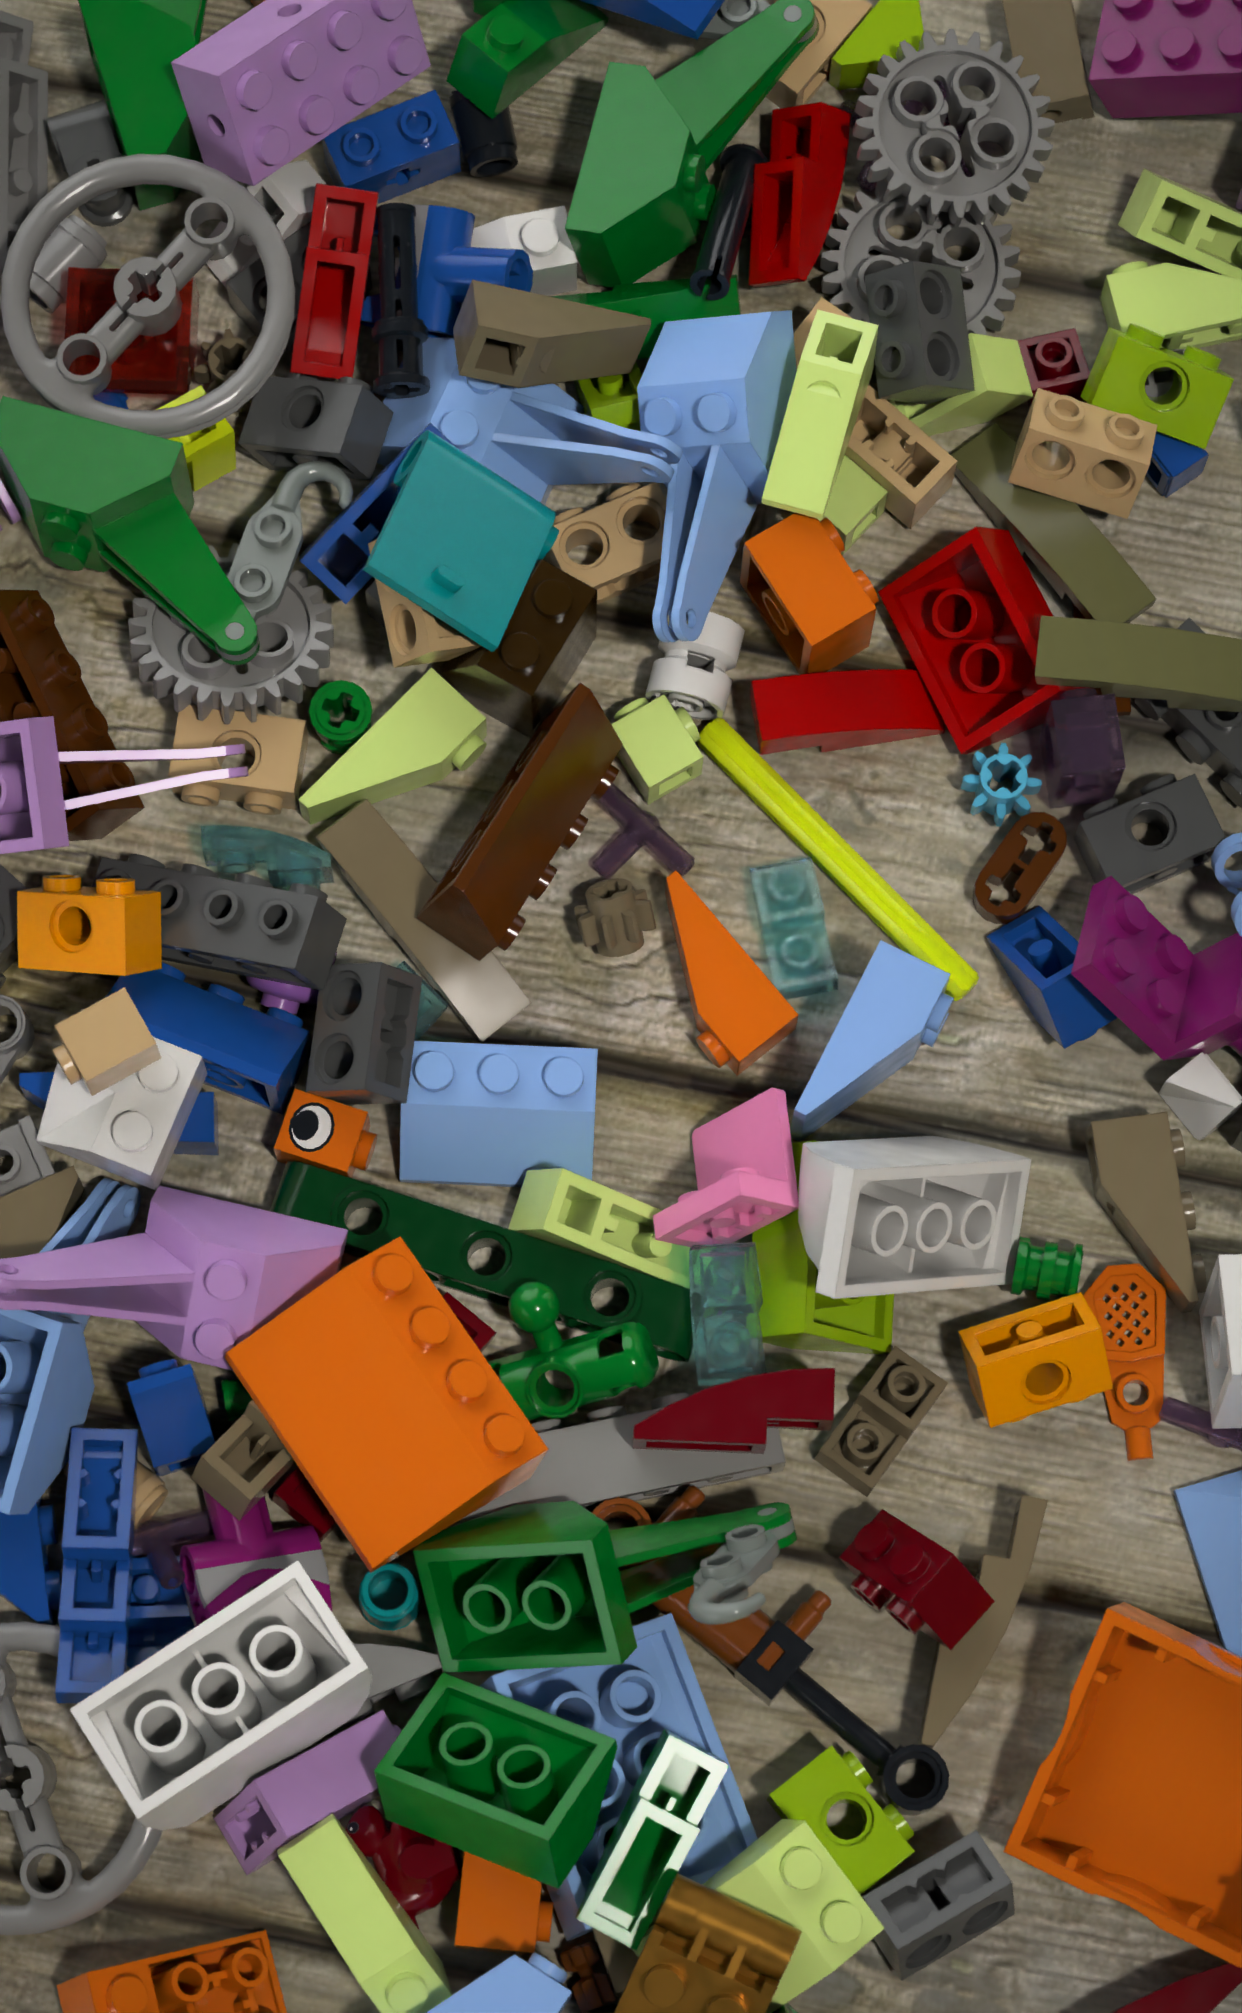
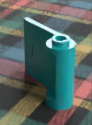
[363,430,559,652]

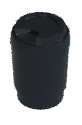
[449,90,518,177]

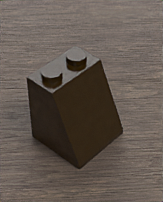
[429,559,597,738]

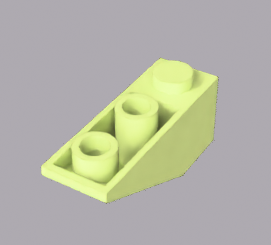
[761,309,879,520]

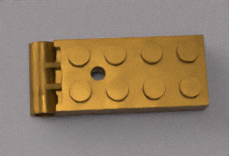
[614,1873,802,2013]

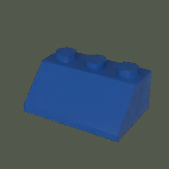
[105,963,312,1115]

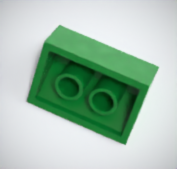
[374,1672,617,1889]

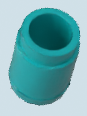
[359,1563,422,1631]

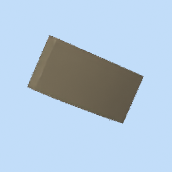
[814,1346,948,1497]

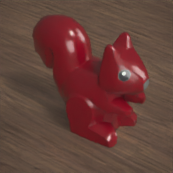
[345,1805,462,1929]

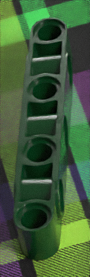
[269,1161,709,1363]

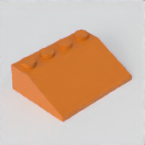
[224,1236,549,1573]

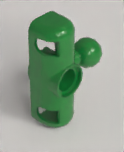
[488,1281,659,1420]

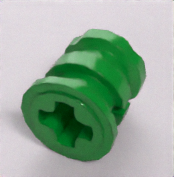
[309,680,373,755]
[1010,1237,1084,1300]

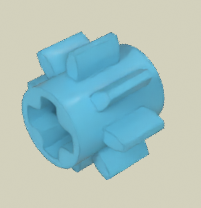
[961,743,1042,827]

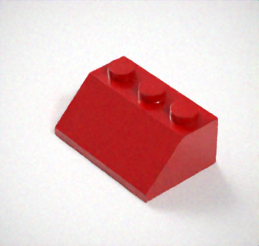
[878,526,1092,755]

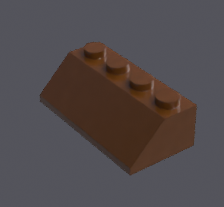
[417,683,623,961]

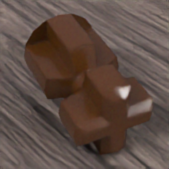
[560,1940,618,2013]

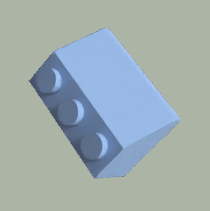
[399,1041,598,1187]

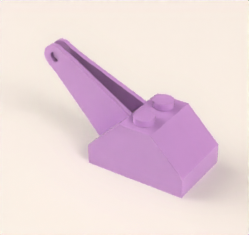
[0,716,248,854]
[0,1185,348,1371]

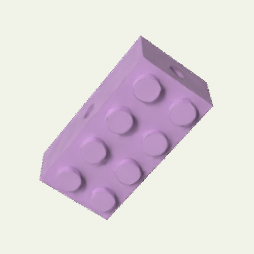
[171,0,431,186]

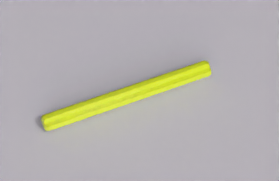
[697,717,979,1001]

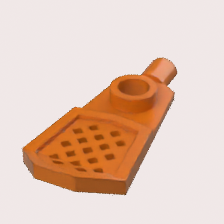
[1083,1263,1166,1461]

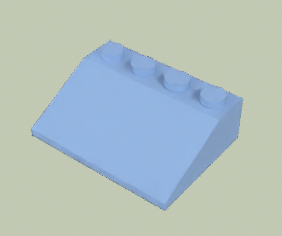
[480,1613,758,1941]

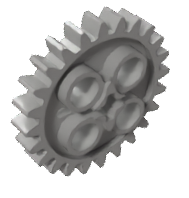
[852,29,1055,228]
[820,180,1021,336]
[128,544,334,724]

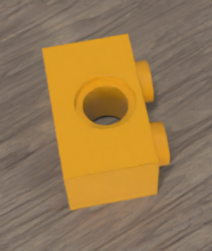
[17,874,162,976]
[958,1292,1113,1428]

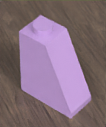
[214,1710,402,1875]

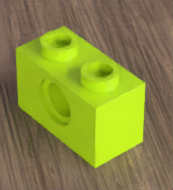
[1081,323,1234,449]
[767,1745,915,1895]

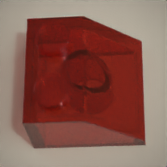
[64,267,200,395]

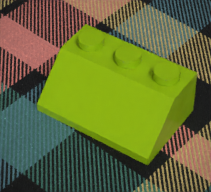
[747,1140,894,1355]

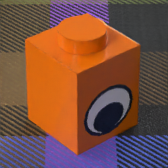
[274,1088,377,1178]

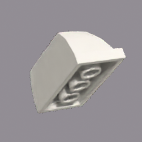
[798,1136,1032,1299]
[69,1561,372,1831]

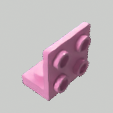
[653,1087,799,1252]

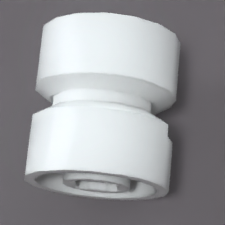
[645,612,745,720]

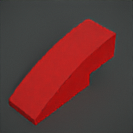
[749,102,851,288]
[290,183,379,379]
[750,669,945,755]

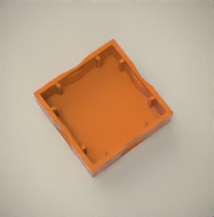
[1003,1602,1242,1969]

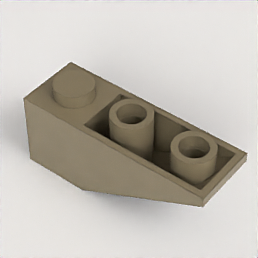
[453,280,651,388]
[1084,1112,1207,1313]

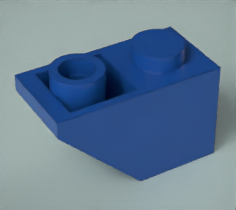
[127,1359,216,1477]
[0,1498,62,1625]

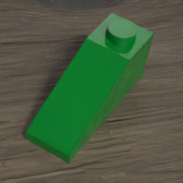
[446,0,609,119]

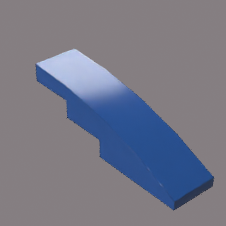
[55,1428,138,1704]

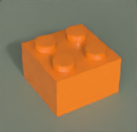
[740,513,879,675]

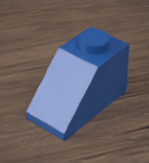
[986,906,1118,1049]

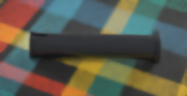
[690,144,768,301]

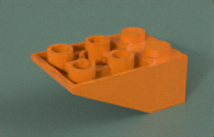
[56,1930,287,2013]

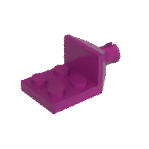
[1071,876,1242,1061]

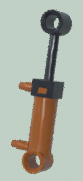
[593,1485,949,1816]

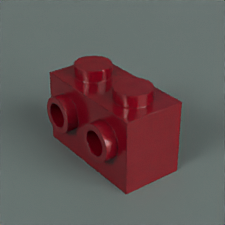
[839,1509,995,1650]

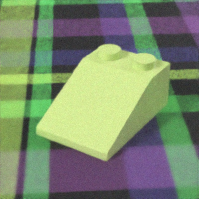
[631,1819,885,2013]

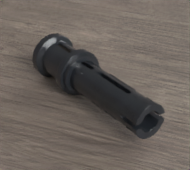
[372,203,430,398]

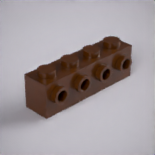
[0,590,145,841]

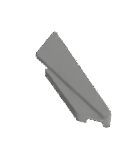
[0,10,48,286]

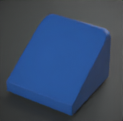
[1146,431,1209,498]

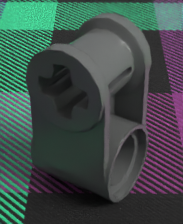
[46,100,133,227]

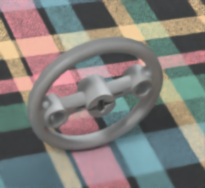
[0,154,295,439]
[0,1622,163,1935]

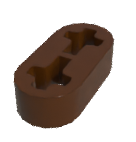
[973,812,1067,924]

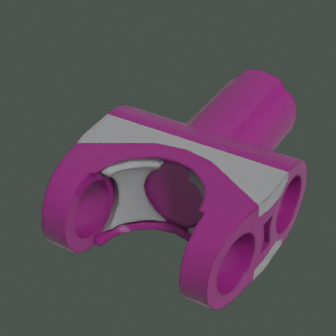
[180,1488,332,1627]

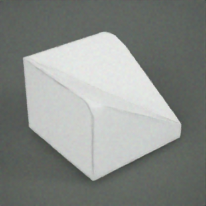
[1158,1052,1242,1140]

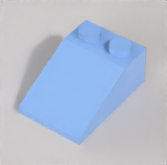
[790,940,954,1142]

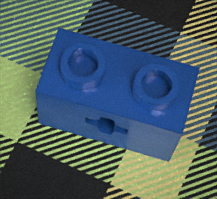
[322,89,461,204]

